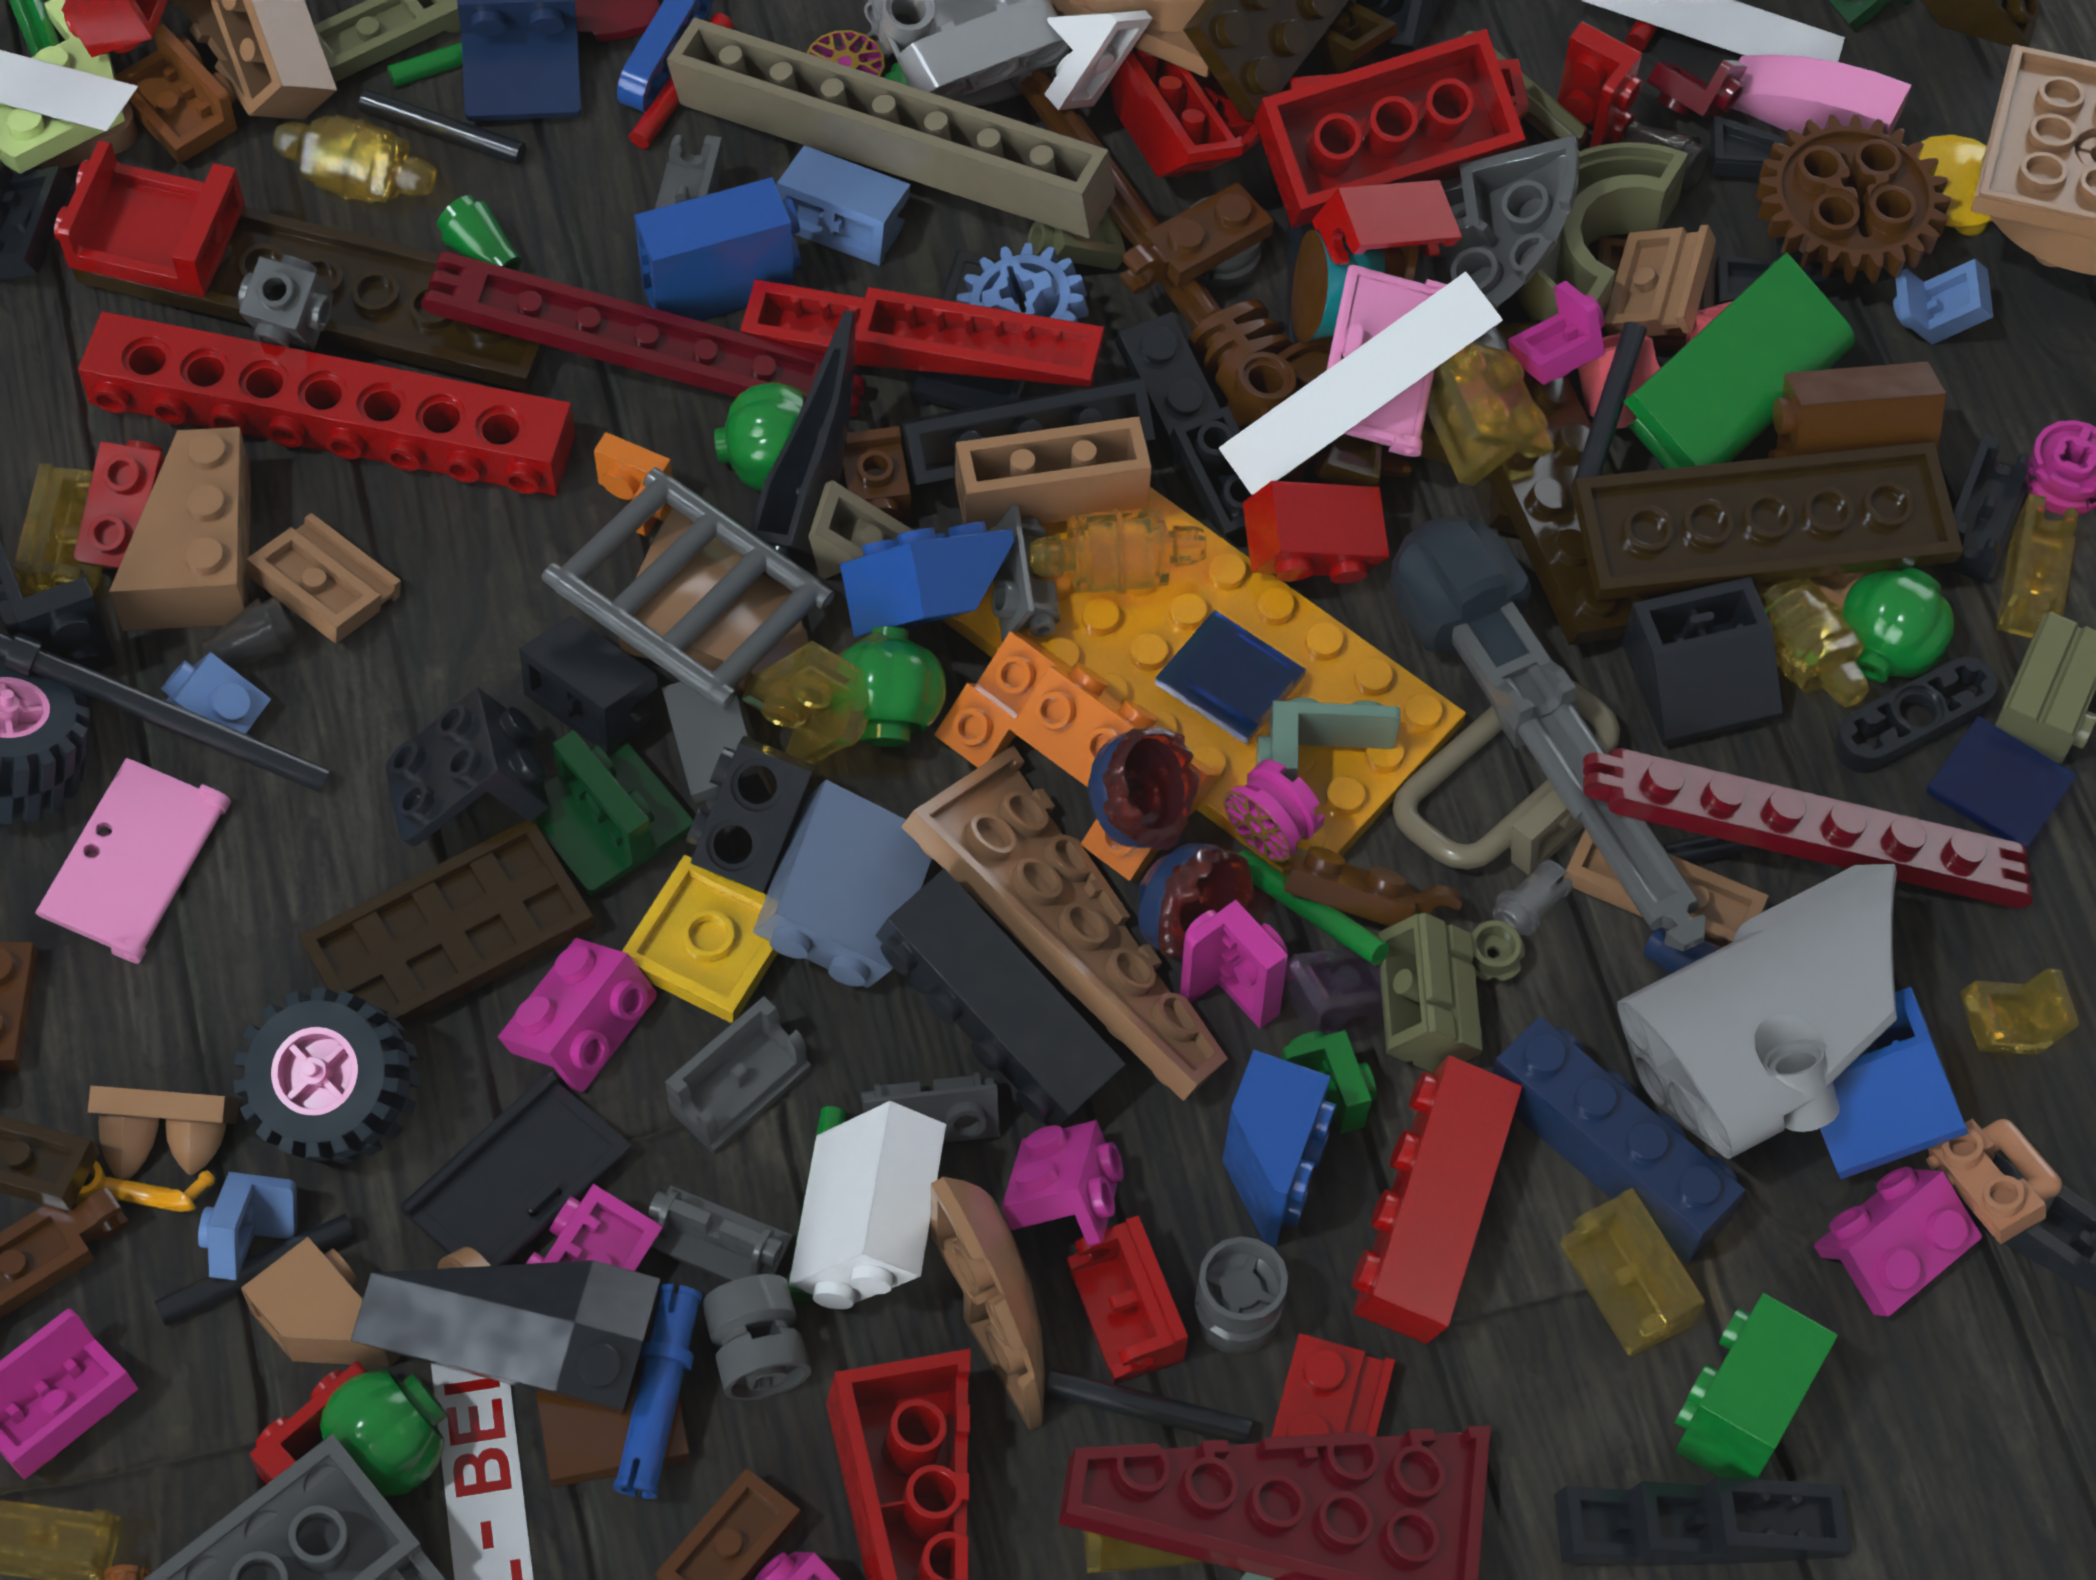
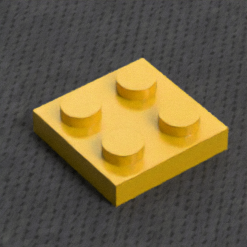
[622,854,779,1023]

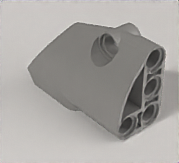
[871,0,1070,107]
[1617,864,1897,1159]

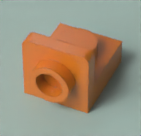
[594,432,673,537]

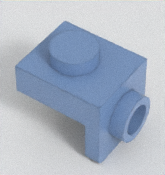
[1893,259,1994,345]
[161,652,271,734]
[198,1172,298,1280]

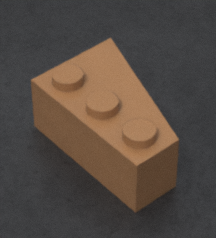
[168,0,337,120]
[109,427,251,631]

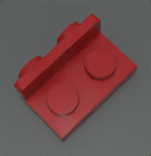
[1557,22,1643,148]

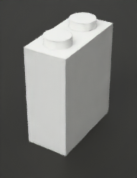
[789,1101,946,1309]

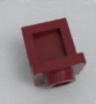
[1646,60,1747,117]

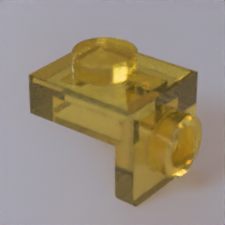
[1959,968,2079,1055]

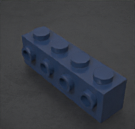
[1492,1016,1746,1265]

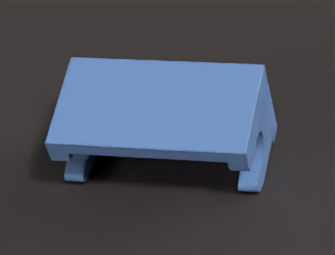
[776,145,911,266]

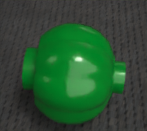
[714,382,808,493]
[1837,567,1954,683]
[829,626,947,747]
[320,1369,448,1497]

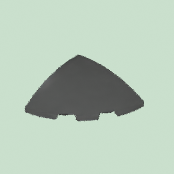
[1415,135,1580,310]

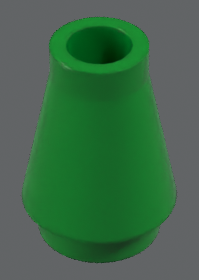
[437,195,522,270]

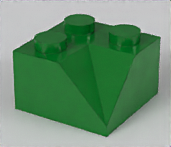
[1674,1293,1838,1479]

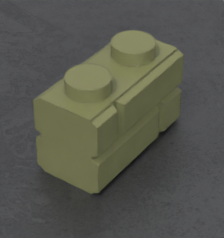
[1991,612,2096,765]
[1377,913,1483,1072]

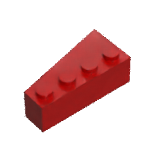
[826,1348,971,1580]

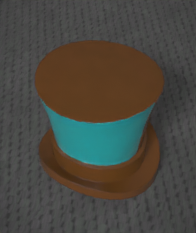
[1291,229,1419,342]

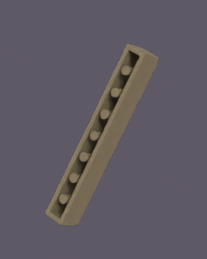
[666,17,1116,239]

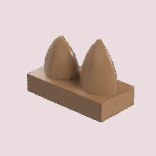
[88,1085,239,1180]

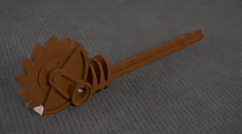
[1020,68,1413,487]

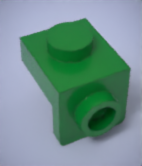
[1280,1030,1377,1134]

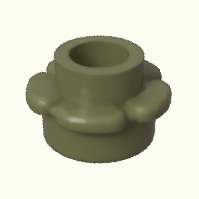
[1470,920,1525,982]

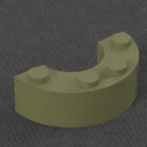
[1516,142,1689,322]

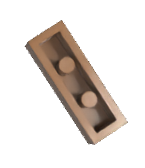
[955,416,1152,532]

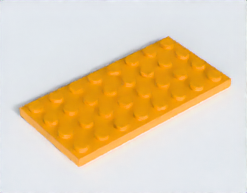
[942,487,1466,873]

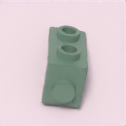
[1256,697,1401,782]

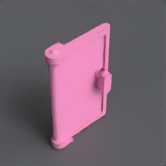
[1326,265,1447,457]
[35,758,231,964]

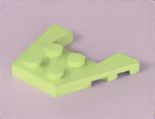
[0,0,125,174]

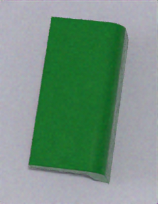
[1623,252,1855,469]

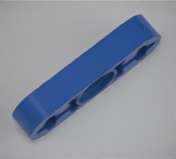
[617,0,713,112]

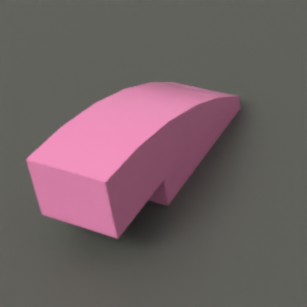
[1733,55,1911,136]

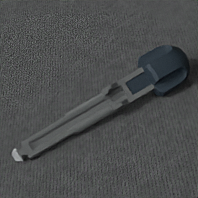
[1390,515,1705,951]

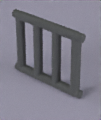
[541,467,835,710]

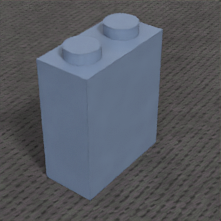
[752,780,932,988]

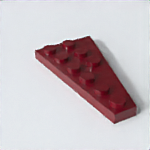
[1058,1425,1491,1580]

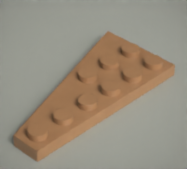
[901,745,1228,1101]

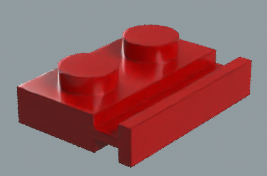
[1271,1333,1395,1437]

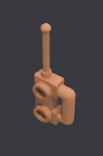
[1926,1119,2062,1244]

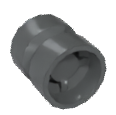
[1193,1236,1288,1355]
[702,1274,811,1401]

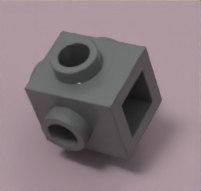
[238,255,334,350]

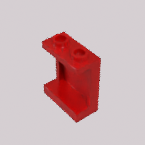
[54,140,245,298]

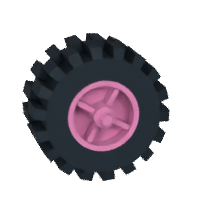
[0,659,90,824]
[233,988,421,1164]

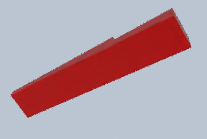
[740,279,1104,387]

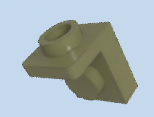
[1027,211,1126,270]

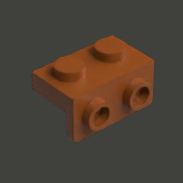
[115,24,238,164]

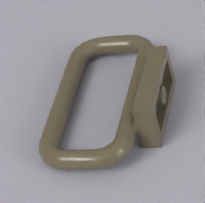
[1392,680,1620,876]

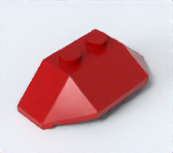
[1109,47,1261,178]

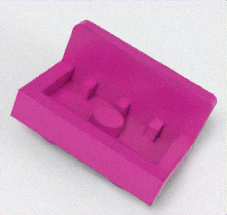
[1180,900,1288,1029]
[498,938,657,1092]
[1001,1120,1124,1246]
[1814,1167,1982,1317]
[0,1309,138,1480]

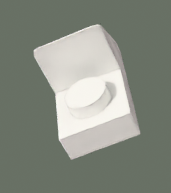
[1044,10,1153,110]

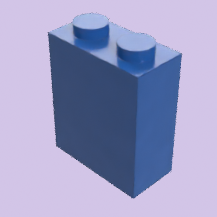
[634,177,802,321]

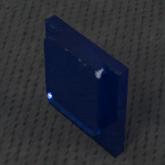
[1155,610,1306,745]
[1926,716,2077,849]

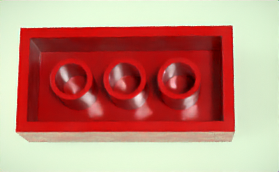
[1254,29,1526,228]

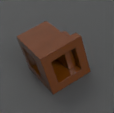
[841,426,911,522]

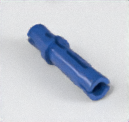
[613,1284,703,1499]

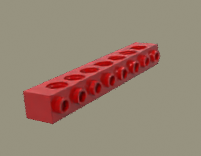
[78,311,576,496]

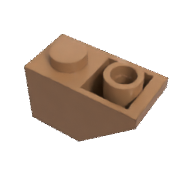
[241,1237,401,1367]

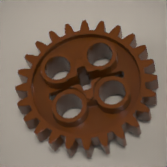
[1755,114,1951,284]

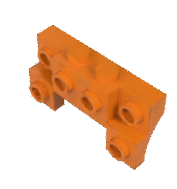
[934,631,1219,881]

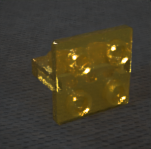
[1427,342,1554,486]
[742,631,888,765]

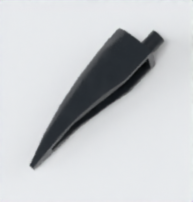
[750,310,856,579]

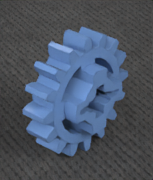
[956,243,1089,323]

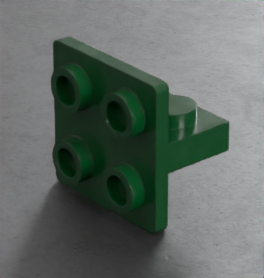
[534,730,693,896]

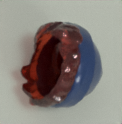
[1088,726,1199,850]
[1138,843,1255,960]

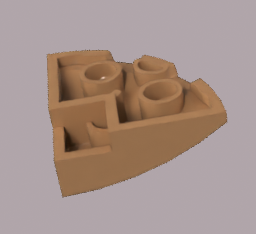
[619,508,810,706]
[931,1177,1045,1432]

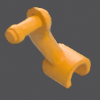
[74,1160,216,1212]

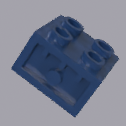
[457,0,581,121]

